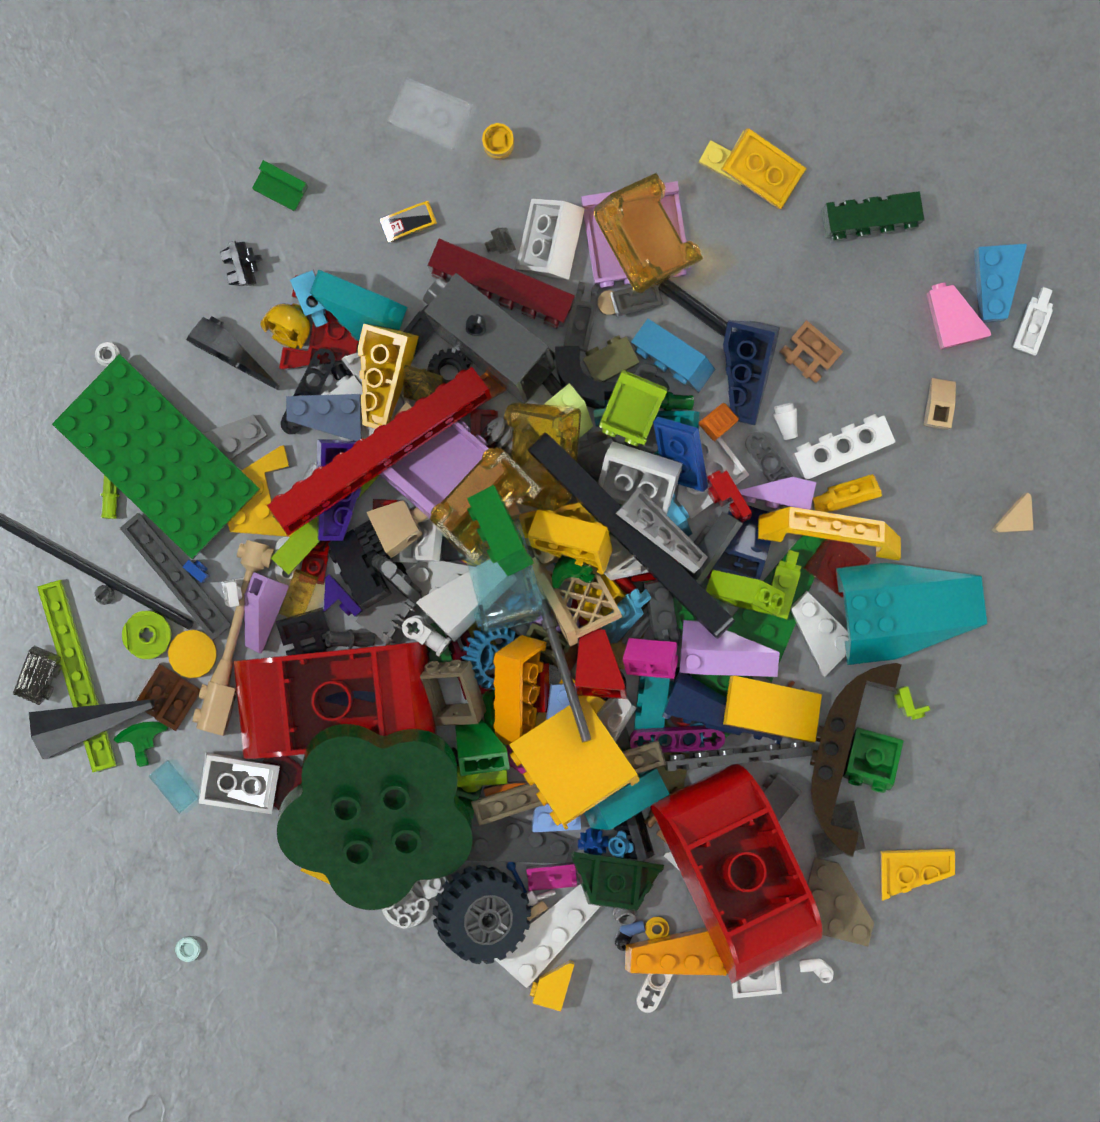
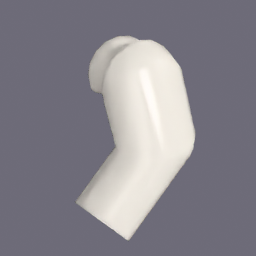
[799,958,833,983]

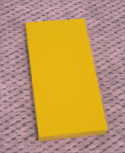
[723,675,822,743]

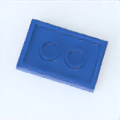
[653,417,708,492]

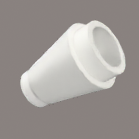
[773,403,798,440]

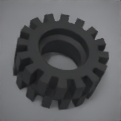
[426,348,471,389]
[355,520,391,563]

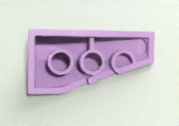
[680,620,780,677]

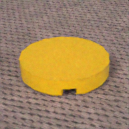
[168,630,217,678]

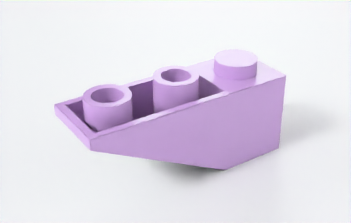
[739,477,817,510]
[244,572,289,654]

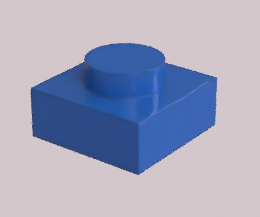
[183,560,210,583]

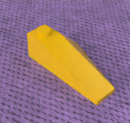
[358,324,419,429]

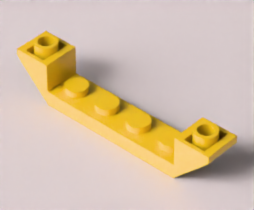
[758,507,901,561]

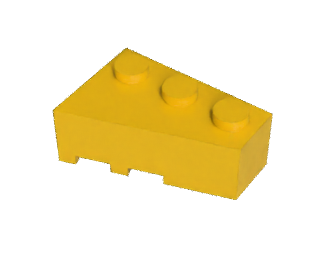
[528,510,613,575]

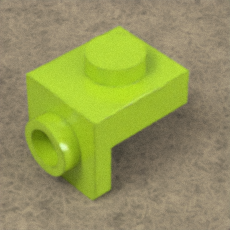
[894,686,930,720]

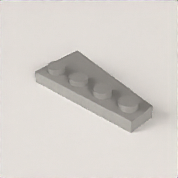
[203,415,268,460]
[616,488,708,573]

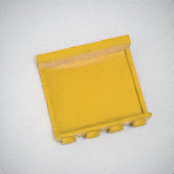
[509,696,640,830]

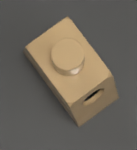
[367,500,428,558]

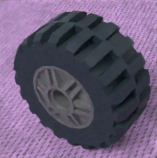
[433,865,531,964]

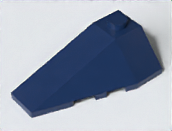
[723,320,780,425]

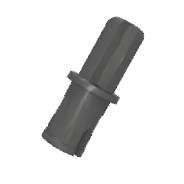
[325,629,375,649]

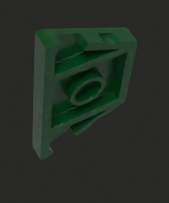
[571,852,664,911]

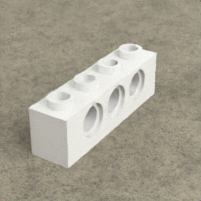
[793,414,895,480]

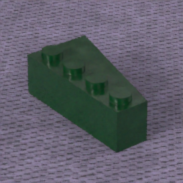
[821,191,924,241]

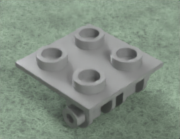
[356,584,422,645]

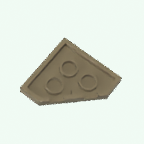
[808,857,874,947]

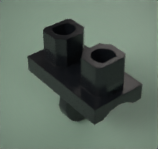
[220,241,263,286]

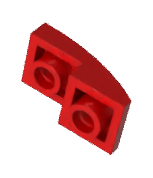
[300,541,331,585]

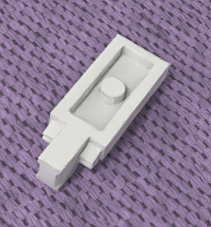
[1012,287,1053,356]

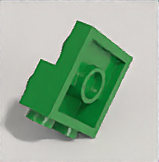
[843,727,904,793]

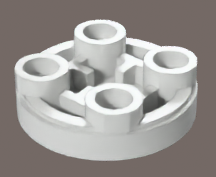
[382,881,430,929]

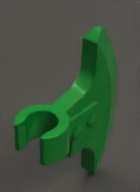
[552,555,595,588]
[114,722,168,767]

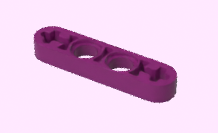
[629,726,725,753]

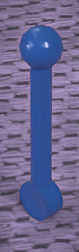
[506,862,534,908]

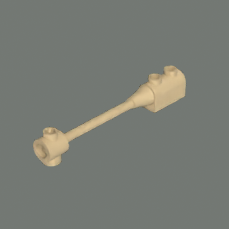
[193,540,274,736]

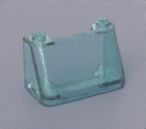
[456,518,543,634]

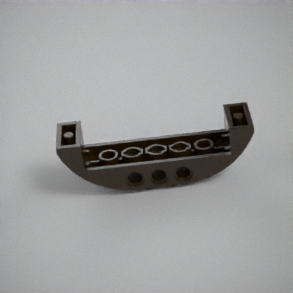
[810,663,902,857]

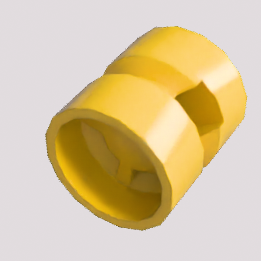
[482,123,514,160]

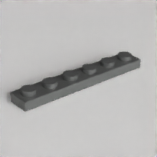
[120,513,231,640]

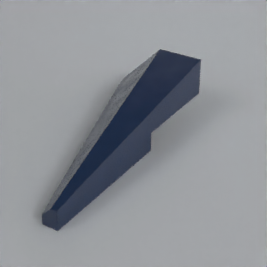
[662,670,783,744]

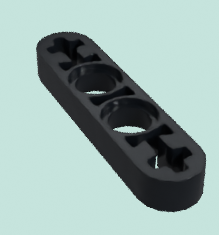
[281,347,336,434]

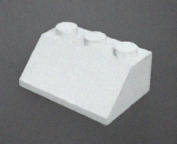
[515,199,585,280]
[598,442,683,515]

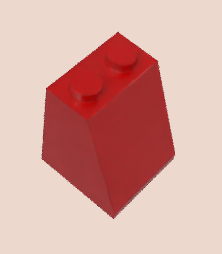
[575,628,627,699]

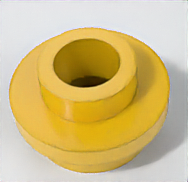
[645,916,669,939]

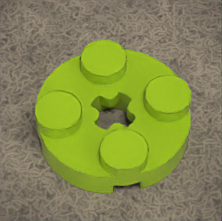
[122,611,172,659]

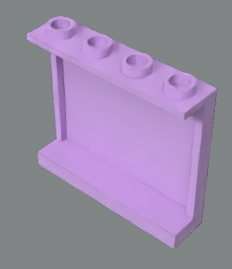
[581,181,691,289]
[379,420,507,533]

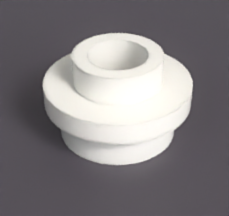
[95,342,120,367]

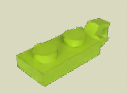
[771,550,801,619]

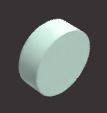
[175,936,201,962]

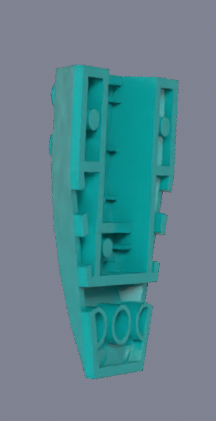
[836,563,987,665]

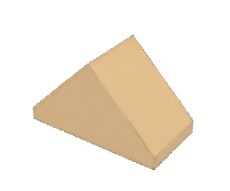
[991,493,1033,533]

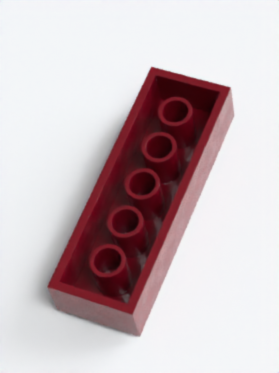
[427,238,575,329]

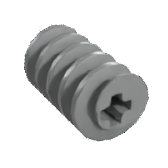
[481,417,533,470]

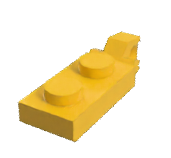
[812,474,882,512]

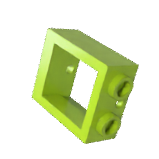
[706,570,785,616]

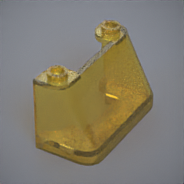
[594,173,703,293]
[498,403,581,511]
[430,447,542,562]

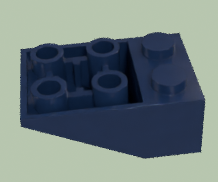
[712,505,771,580]

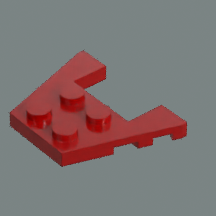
[279,275,359,370]

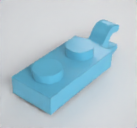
[602,589,651,643]

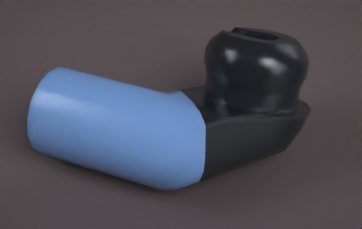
[615,920,645,951]

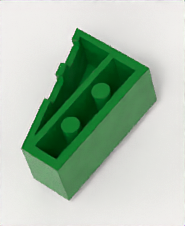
[467,485,534,576]

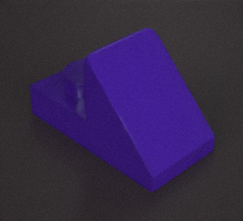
[324,574,363,617]

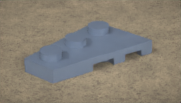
[286,394,362,441]

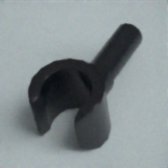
[331,364,352,380]

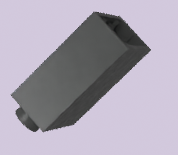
[423,273,556,404]

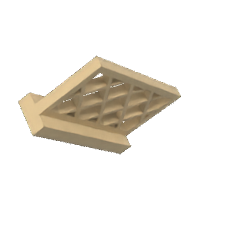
[529,554,622,646]

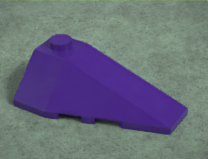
[317,439,362,541]

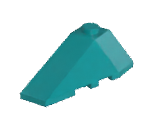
[310,270,408,341]

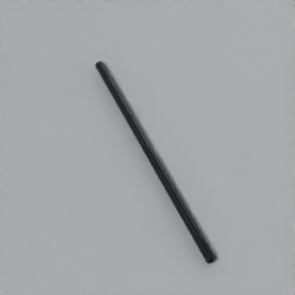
[0,516,194,630]

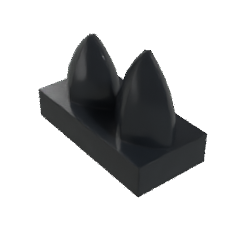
[614,811,655,861]

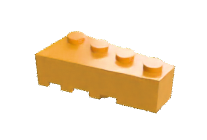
[493,635,547,746]
[625,927,727,976]

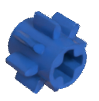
[578,828,608,856]

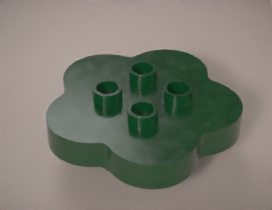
[277,724,472,910]

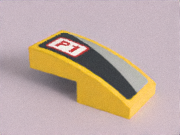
[380,201,437,242]

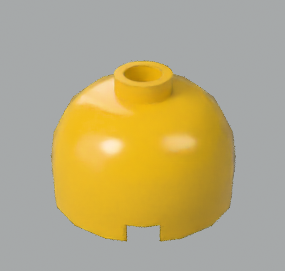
[260,303,310,349]

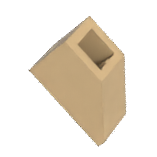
[923,378,956,430]

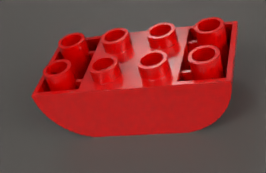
[233,642,437,759]
[650,764,822,983]

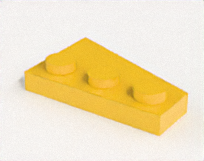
[880,849,955,901]

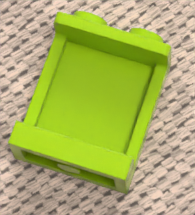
[599,370,667,446]

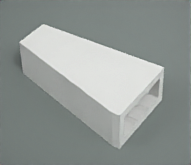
[416,559,517,642]

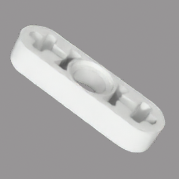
[636,974,673,1013]

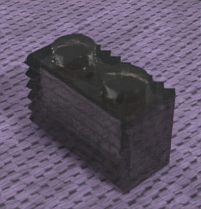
[13,645,62,705]

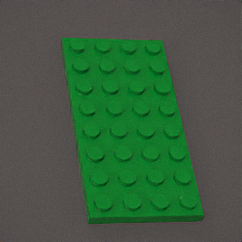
[52,354,260,559]

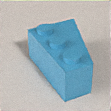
[974,244,1027,323]
[631,319,716,393]

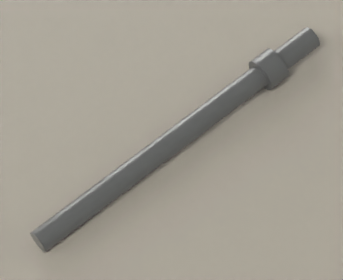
[537,599,592,743]

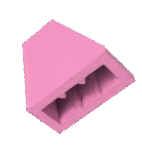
[926,282,991,349]

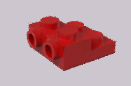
[707,470,752,523]

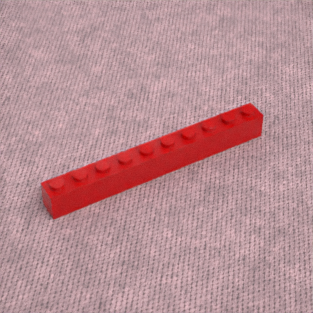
[267,367,492,536]

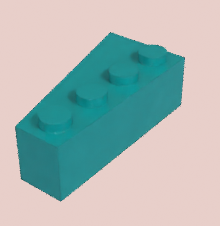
[633,676,673,746]

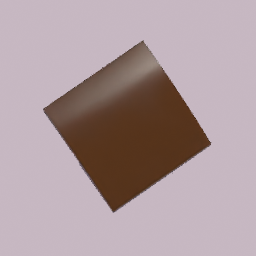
[134,663,201,731]

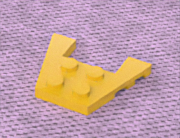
[228,445,294,537]

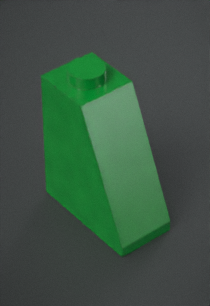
[455,719,510,776]

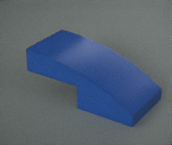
[325,691,376,707]

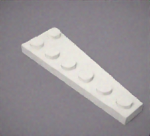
[495,883,600,988]

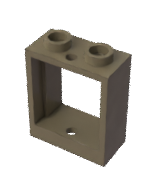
[420,660,487,726]

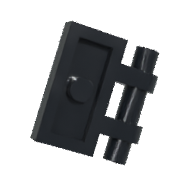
[276,607,330,655]

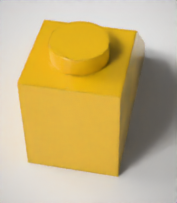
[529,960,574,1012]

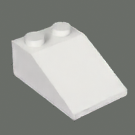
[198,752,280,814]

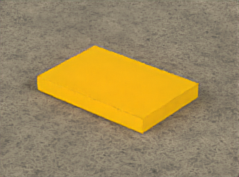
[721,128,807,209]

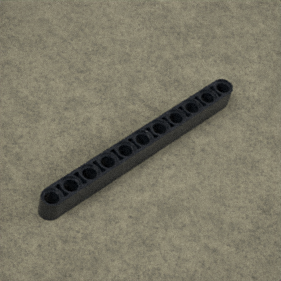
[528,432,735,639]

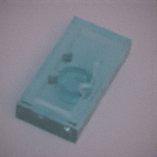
[149,760,198,813]

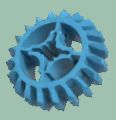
[461,624,519,690]

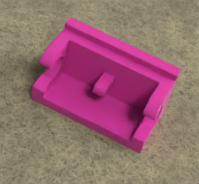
[623,638,679,679]
[526,862,577,891]

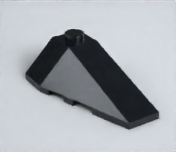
[186,316,280,390]

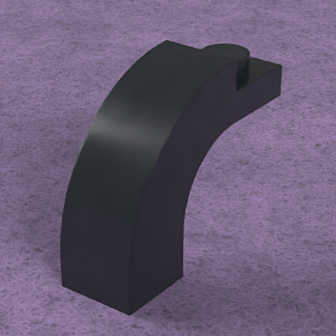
[555,346,616,409]

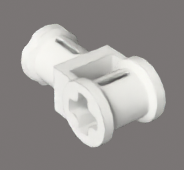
[402,615,451,657]

